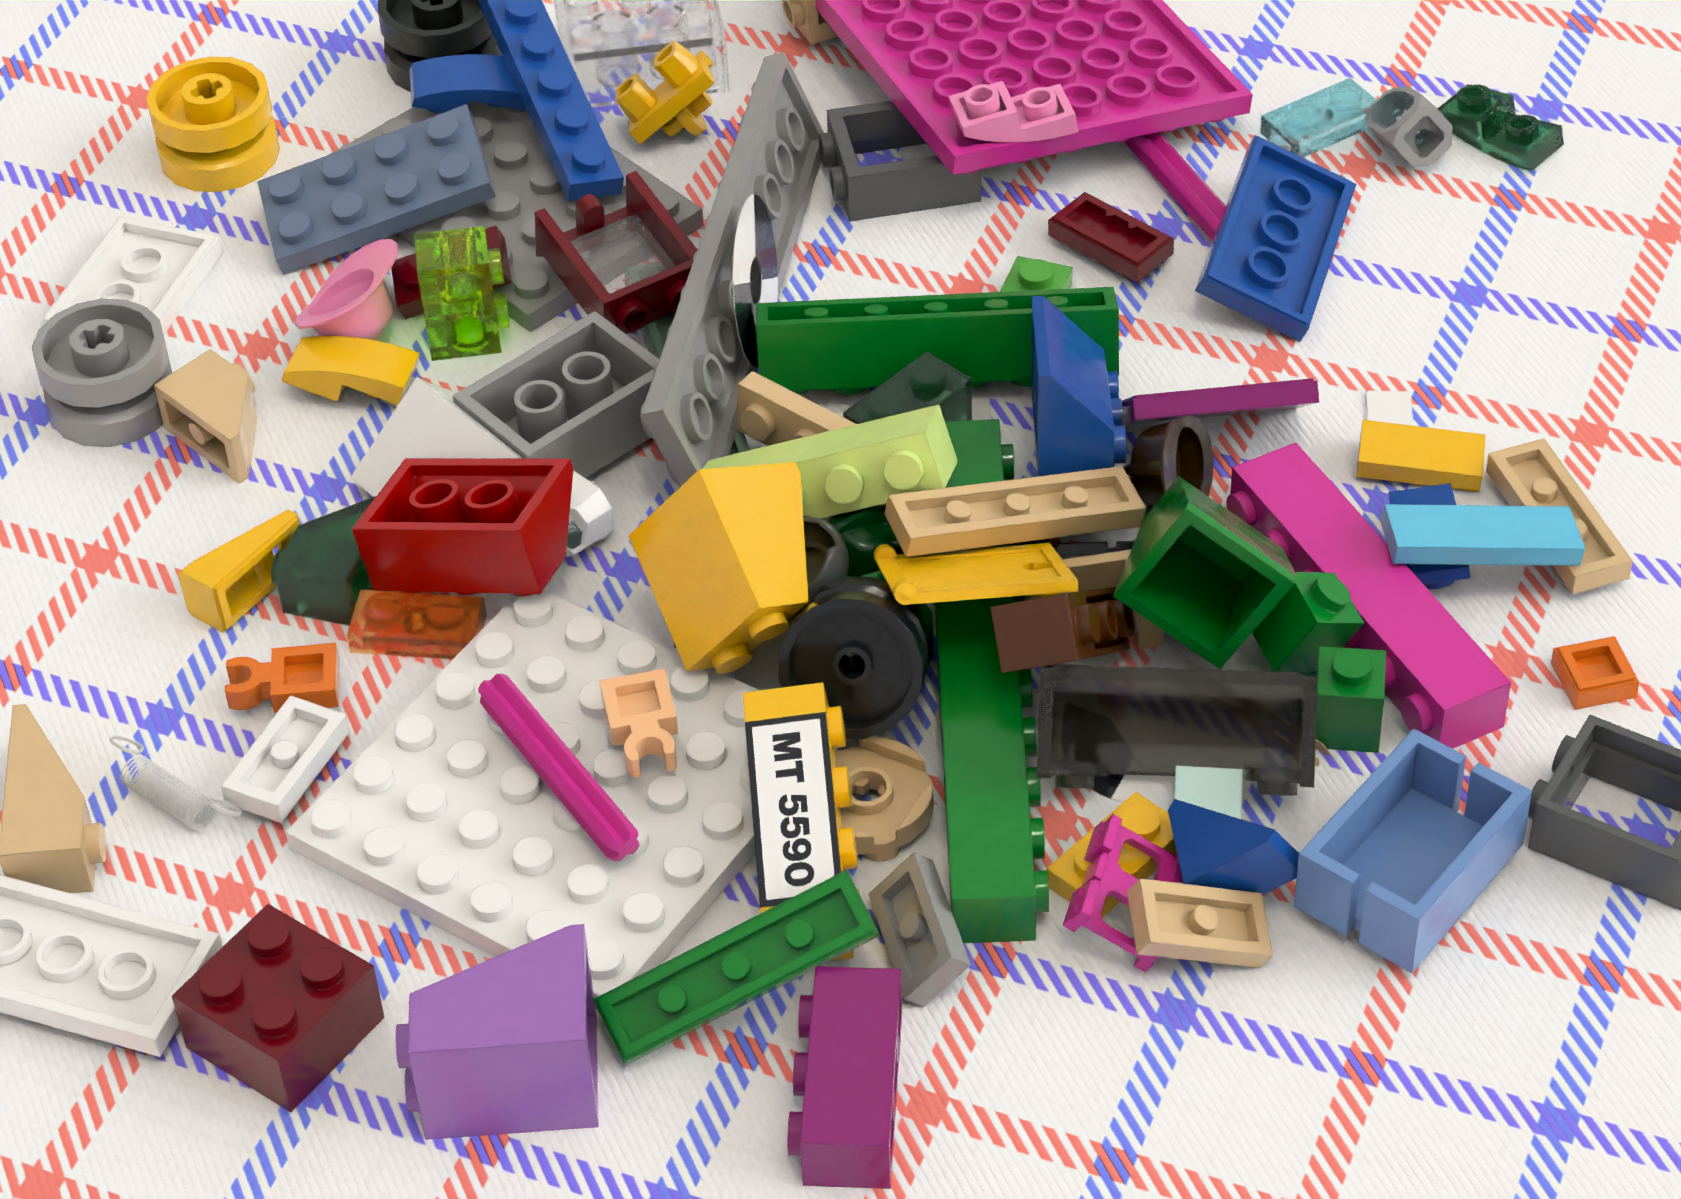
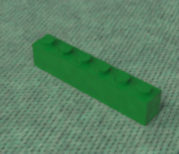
[756,287,1119,395]

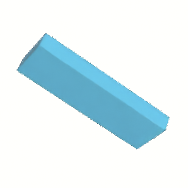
[1380,504,1585,566]

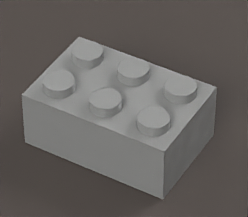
[453,311,659,478]

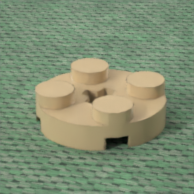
[834,736,934,862]

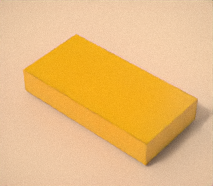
[1356,420,1485,492]

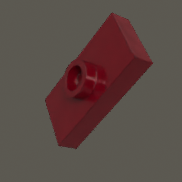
[1048,192,1174,283]

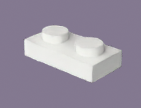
[221,695,350,823]

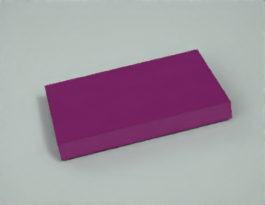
[1122,378,1319,425]

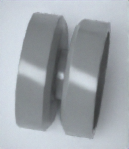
[32,298,172,447]

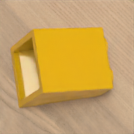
[628,462,809,674]

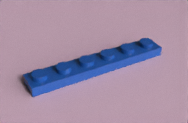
[478,0,624,201]

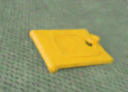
[874,543,1078,605]

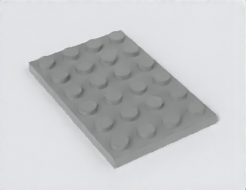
[329,101,704,332]

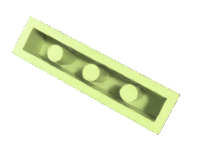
[702,404,958,519]

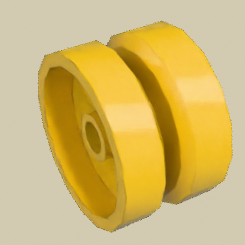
[146,56,280,192]

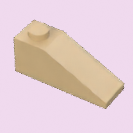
[0,704,106,894]

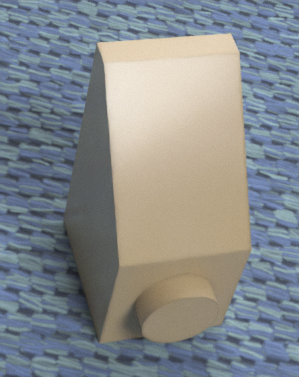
[154,349,257,484]

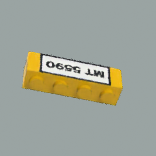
[743,682,860,961]

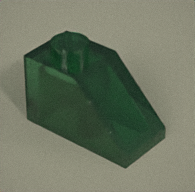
[271,496,376,627]

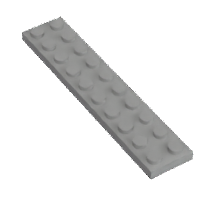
[640,52,824,486]

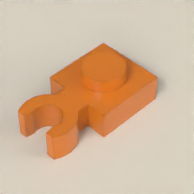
[225,643,340,713]

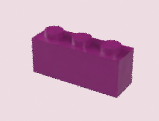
[787,966,903,1189]

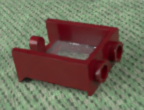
[534,171,697,334]

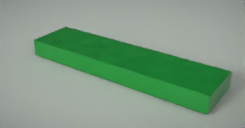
[593,870,880,1065]

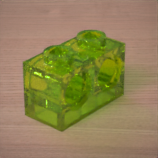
[414,226,510,361]

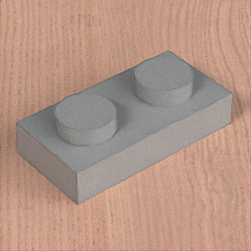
[868,852,971,1007]

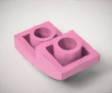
[948,81,1078,142]

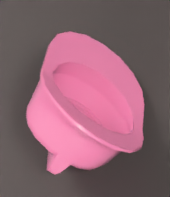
[295,239,398,341]

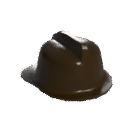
[1123,416,1214,507]

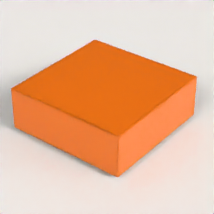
[1551,636,1640,710]

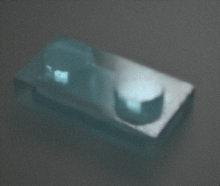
[1260,78,1377,157]

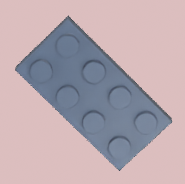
[257,104,496,275]

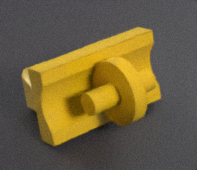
[615,41,715,144]

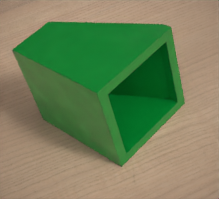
[1113,476,1297,669]

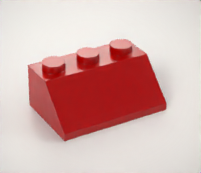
[352,458,574,596]

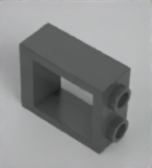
[818,101,981,222]
[1528,715,1681,910]

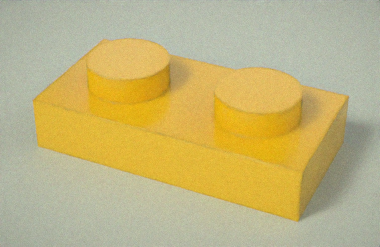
[1046,792,1177,918]

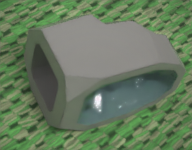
[1366,86,1453,167]

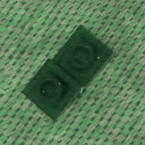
[1437,84,1564,171]

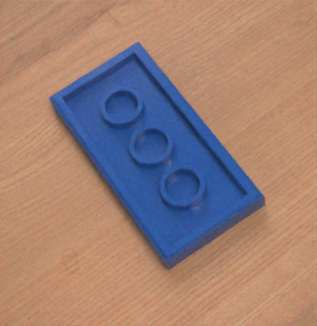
[1195,135,1356,342]

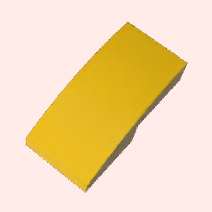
[282,336,420,405]

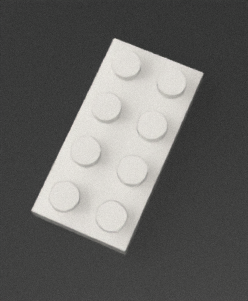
[0,875,223,1057]

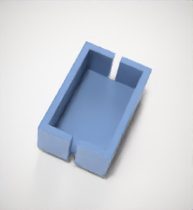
[1294,728,1532,973]

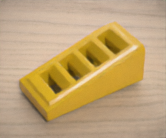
[178,509,307,633]

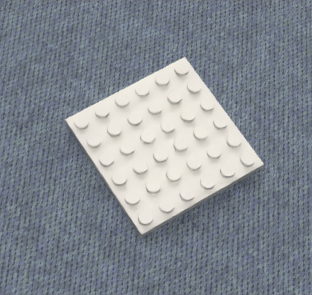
[286,590,845,1010]

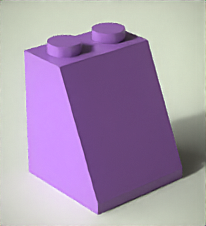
[396,924,599,1140]

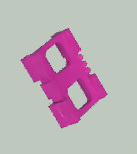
[1062,814,1183,972]

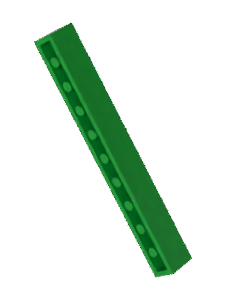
[934,419,1049,943]

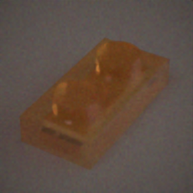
[347,590,487,659]

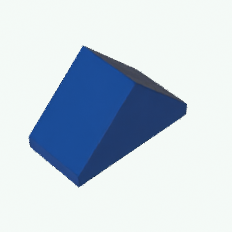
[1168,799,1299,896]

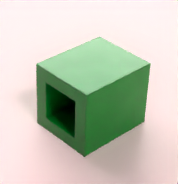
[1252,572,1364,672]
[1312,646,1386,753]

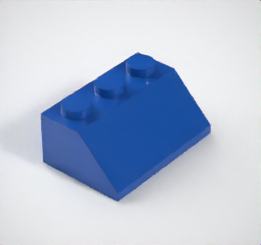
[1031,296,1126,476]

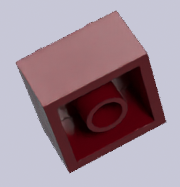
[172,904,385,1112]

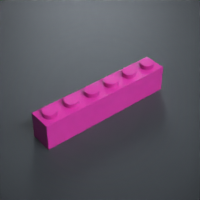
[1226,443,1511,749]

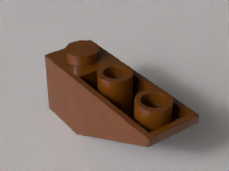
[990,586,1135,673]

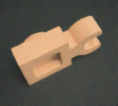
[599,668,679,778]

